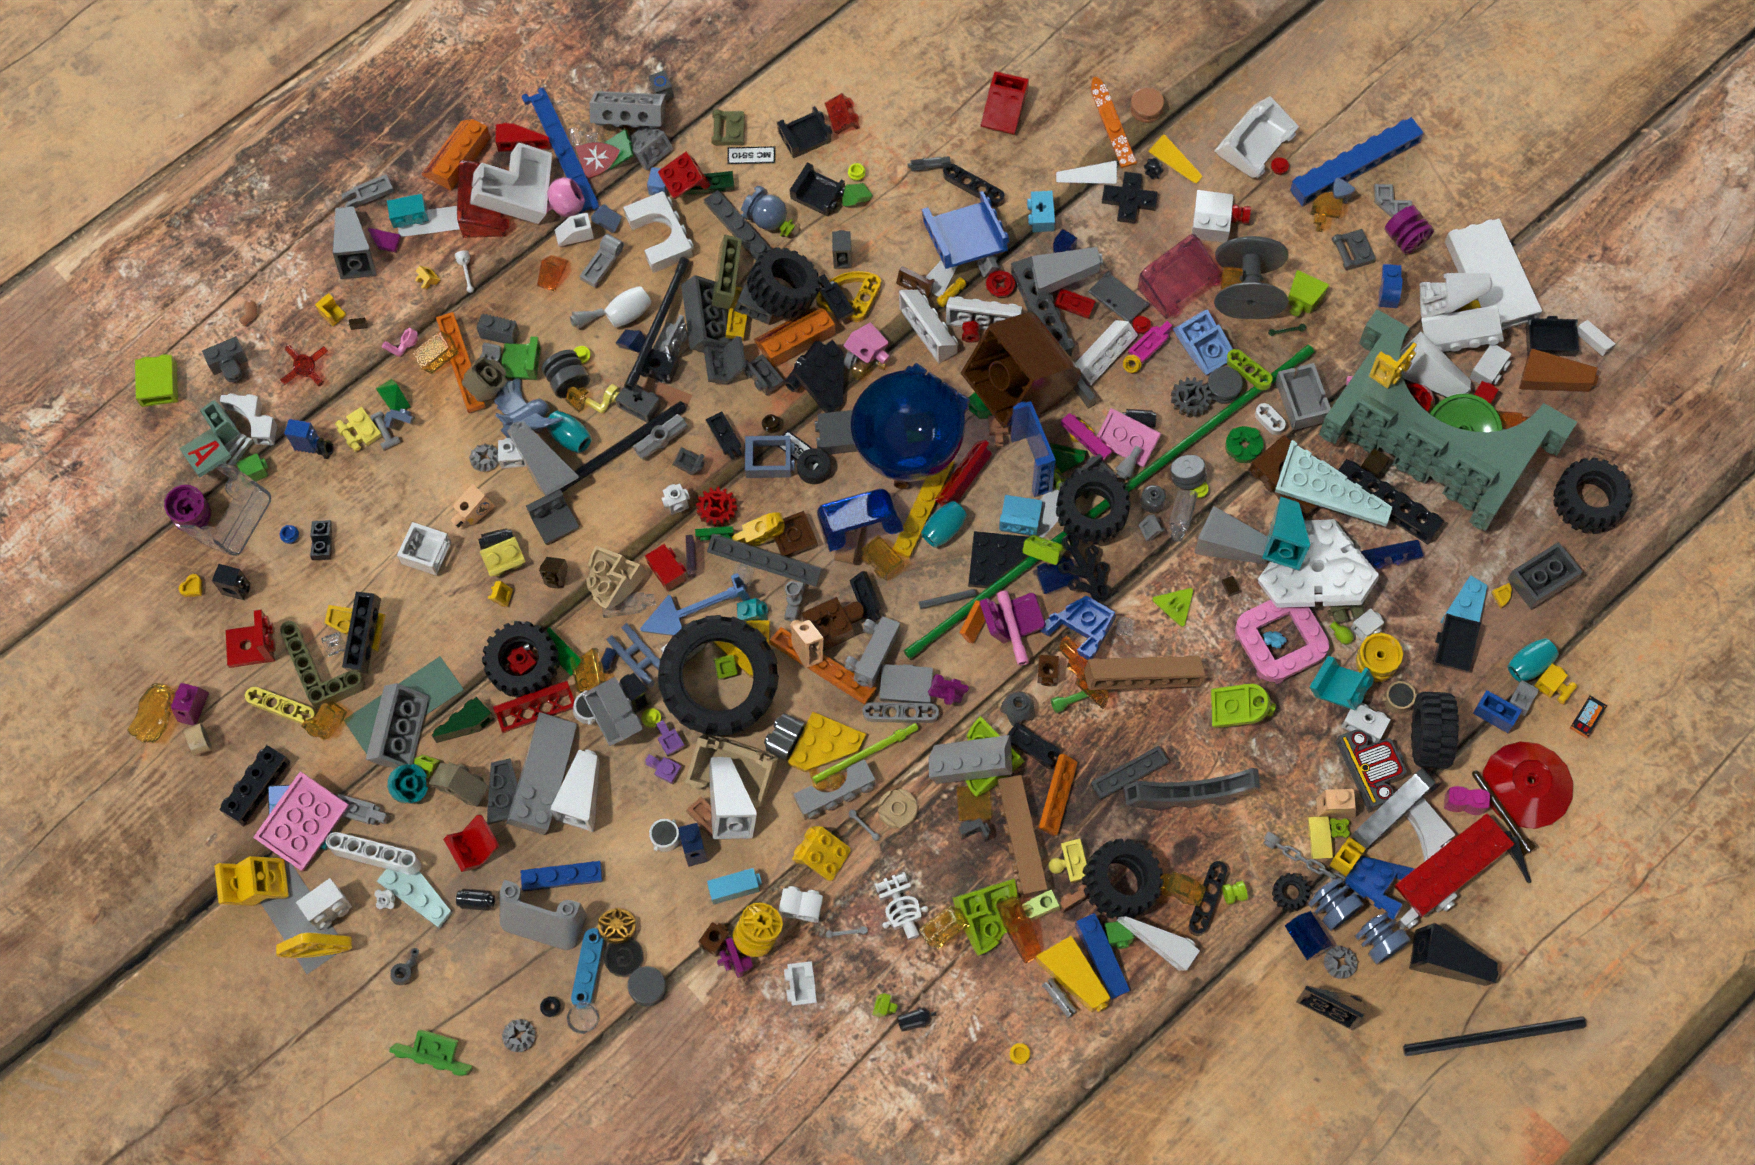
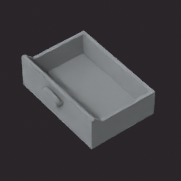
[879,664,933,703]

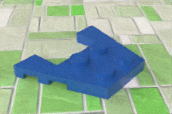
[1038,595,1116,660]
[1344,856,1415,920]

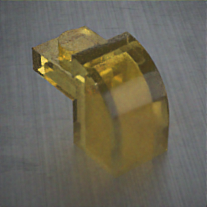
[1310,192,1343,232]
[301,701,347,740]
[1160,872,1206,906]

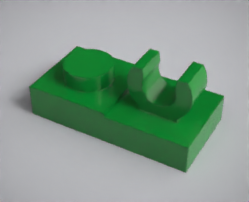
[695,526,734,542]

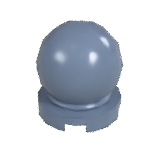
[741,185,787,231]

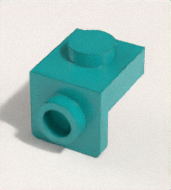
[737,598,768,621]

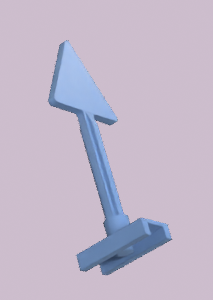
[640,573,751,636]

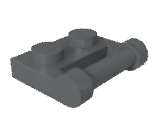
[1331,229,1376,271]

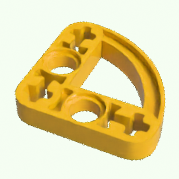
[816,271,881,322]
[276,933,352,958]

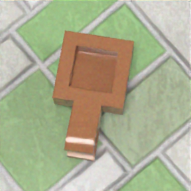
[988,416,1008,447]

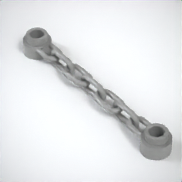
[1263,832,1367,900]

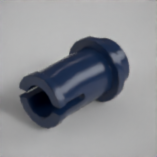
[597,647,617,673]

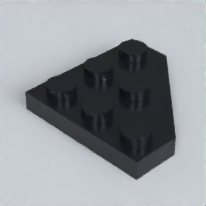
[792,340,844,413]
[968,531,1029,589]

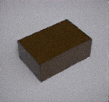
[349,317,368,330]
[1222,576,1240,597]

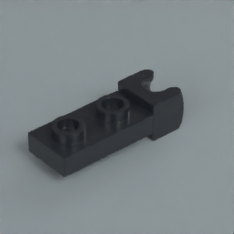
[1008,722,1061,769]

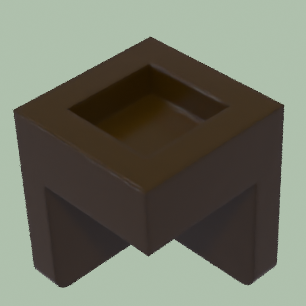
[1361,448,1390,478]

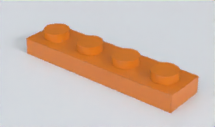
[1039,754,1078,836]

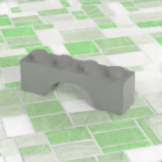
[793,759,876,820]

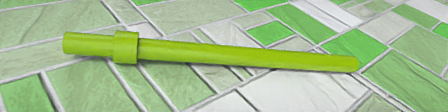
[812,723,919,784]

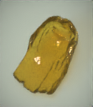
[127,683,176,743]

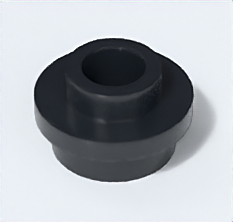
[540,996,561,1017]

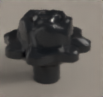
[1144,158,1164,179]

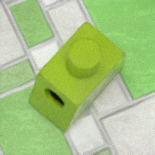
[1288,270,1329,316]

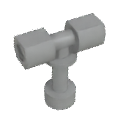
[784,581,805,622]

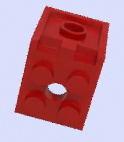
[225,609,276,668]

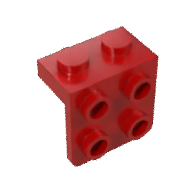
[443,815,499,872]

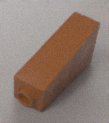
[1519,349,1599,392]

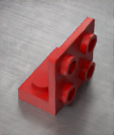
[658,151,711,199]

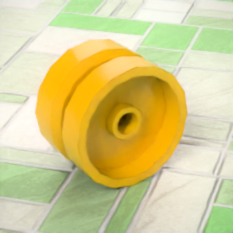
[1355,633,1403,682]

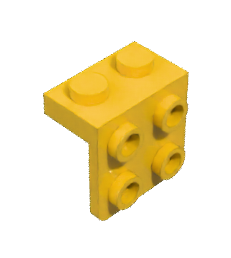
[792,826,851,881]

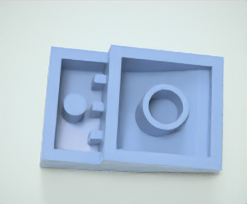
[1173,309,1234,375]

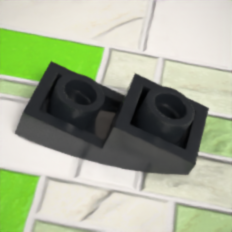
[310,520,332,560]

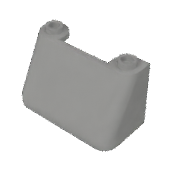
[499,880,587,950]

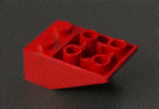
[980,71,1029,135]

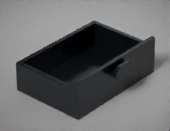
[1525,316,1579,357]
[1432,613,1481,673]

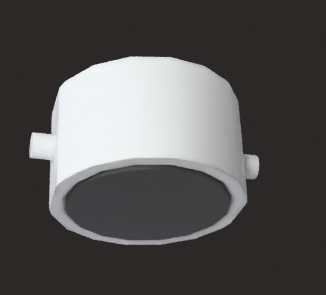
[573,690,596,725]
[649,819,680,852]

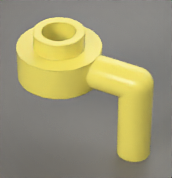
[585,384,620,413]

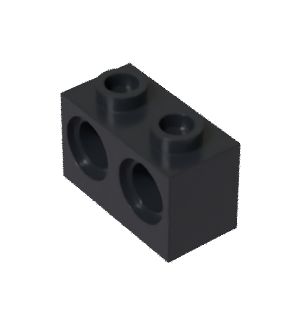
[620,673,651,714]

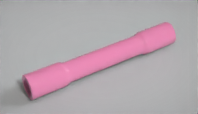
[997,591,1029,666]

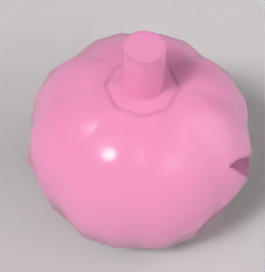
[546,177,585,217]

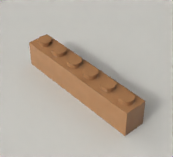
[1084,655,1205,690]
[995,775,1047,899]

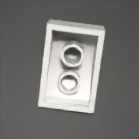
[1191,190,1233,243]

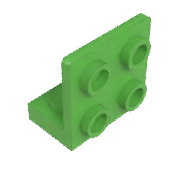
[501,336,541,380]

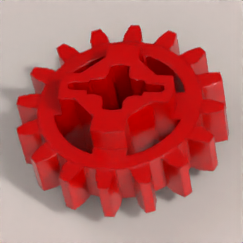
[696,487,737,528]

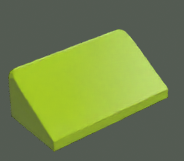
[1023,534,1066,565]

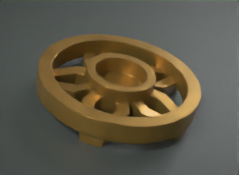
[598,908,636,944]

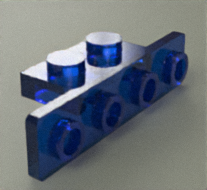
[1360,540,1423,568]

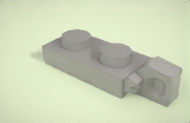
[338,794,389,825]

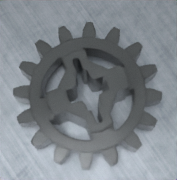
[1171,377,1212,417]

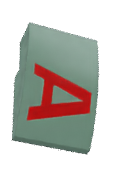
[179,429,232,478]

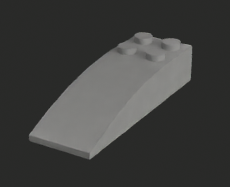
[506,712,577,835]

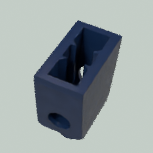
[678,823,708,867]

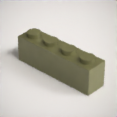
[712,235,742,309]

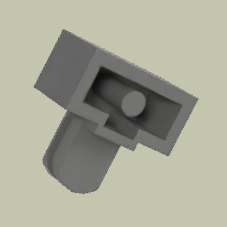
[202,336,248,383]

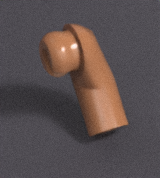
[239,300,257,326]

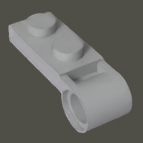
[579,234,624,288]

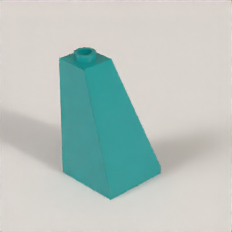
[1262,497,1310,571]

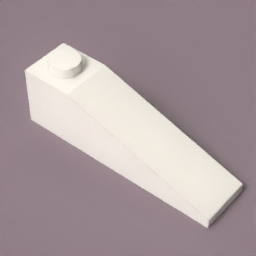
[1117,916,1200,971]

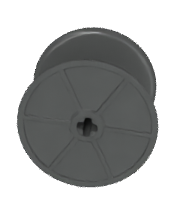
[1214,236,1289,319]

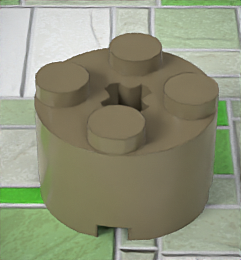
[462,357,507,402]

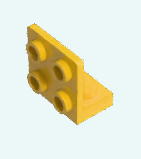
[1369,343,1417,389]

